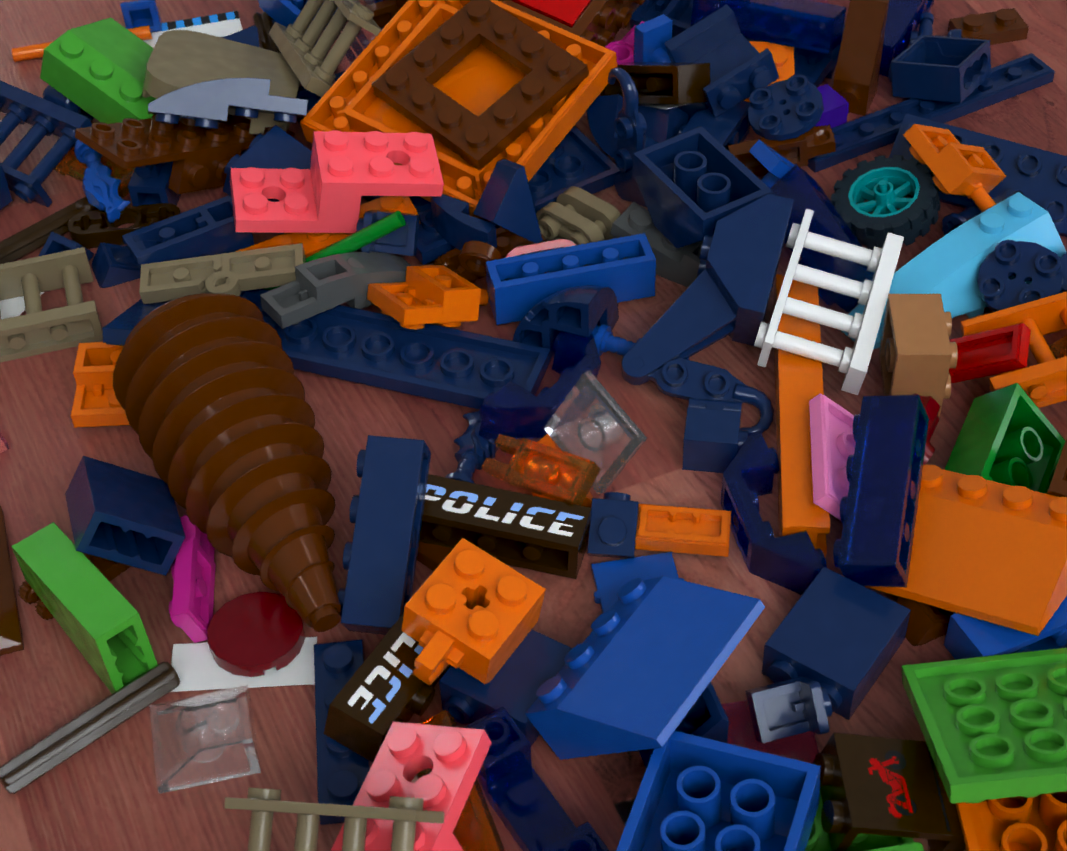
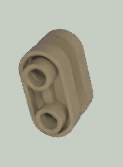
[536,186,621,245]

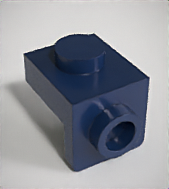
[356,210,420,256]
[588,492,639,559]
[745,676,832,744]

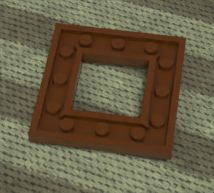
[371,0,589,170]

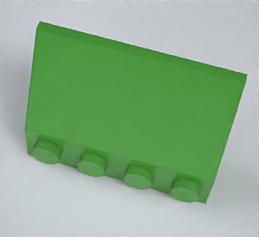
[40,17,156,124]

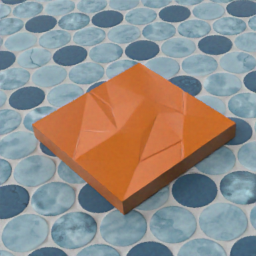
[300,0,617,222]

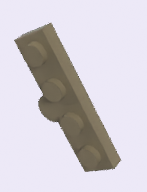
[139,243,306,304]

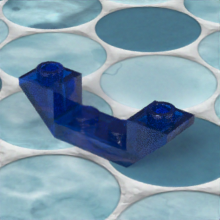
[479,331,601,439]
[720,431,827,595]
[464,707,610,851]

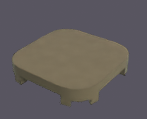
[142,30,300,135]

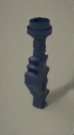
[445,405,498,484]

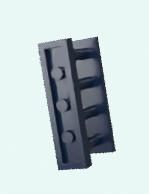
[0,80,92,207]

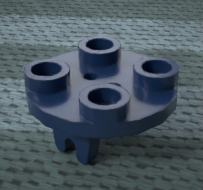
[748,74,824,141]
[977,240,1064,312]

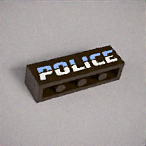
[419,474,592,579]
[324,613,451,763]

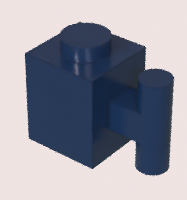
[128,161,181,206]
[682,398,748,474]

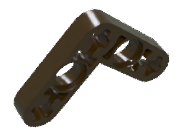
[67,203,180,249]

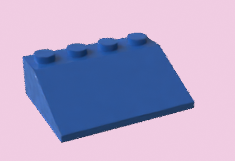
[525,576,765,760]

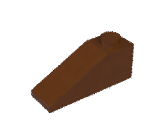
[833,0,889,116]

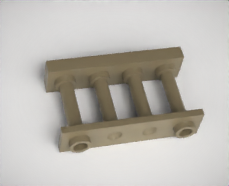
[269,0,381,97]
[0,247,103,363]
[224,788,445,851]

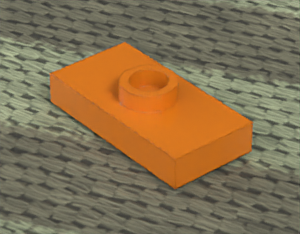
[635,504,731,557]

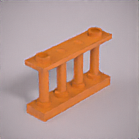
[961,291,1067,408]

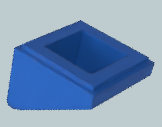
[120,0,162,32]

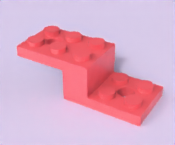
[230,130,444,233]
[331,722,492,851]

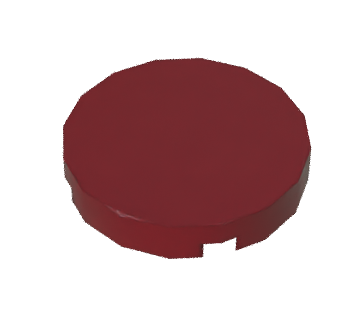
[207,592,305,677]

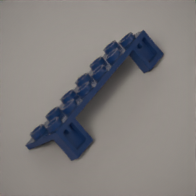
[889,114,1067,237]

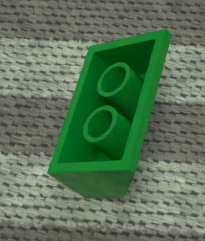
[944,383,1066,494]

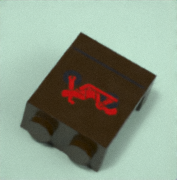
[813,733,966,851]

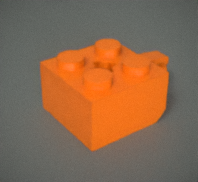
[401,538,546,686]

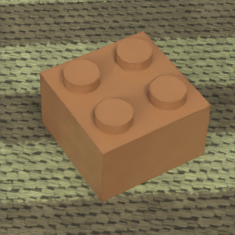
[879,294,958,417]

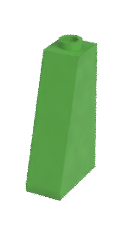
[11,522,158,694]

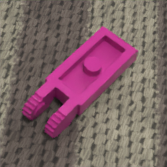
[169,514,216,643]

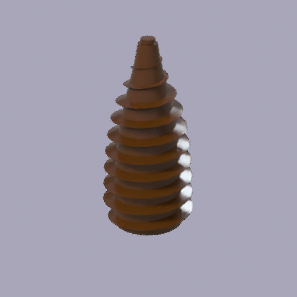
[113,293,341,632]

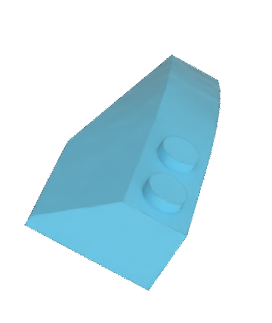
[840,192,1066,349]

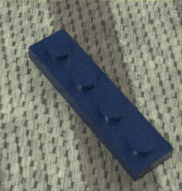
[314,640,370,825]

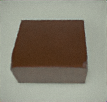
[896,597,954,646]

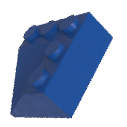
[616,731,821,851]

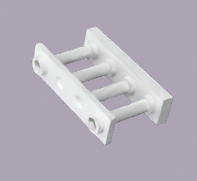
[754,209,904,395]

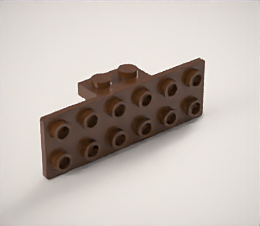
[74,114,295,194]

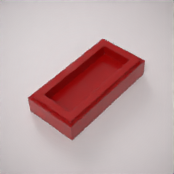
[949,323,1031,384]

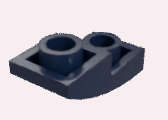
[430,194,497,251]

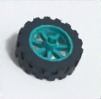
[831,155,941,250]

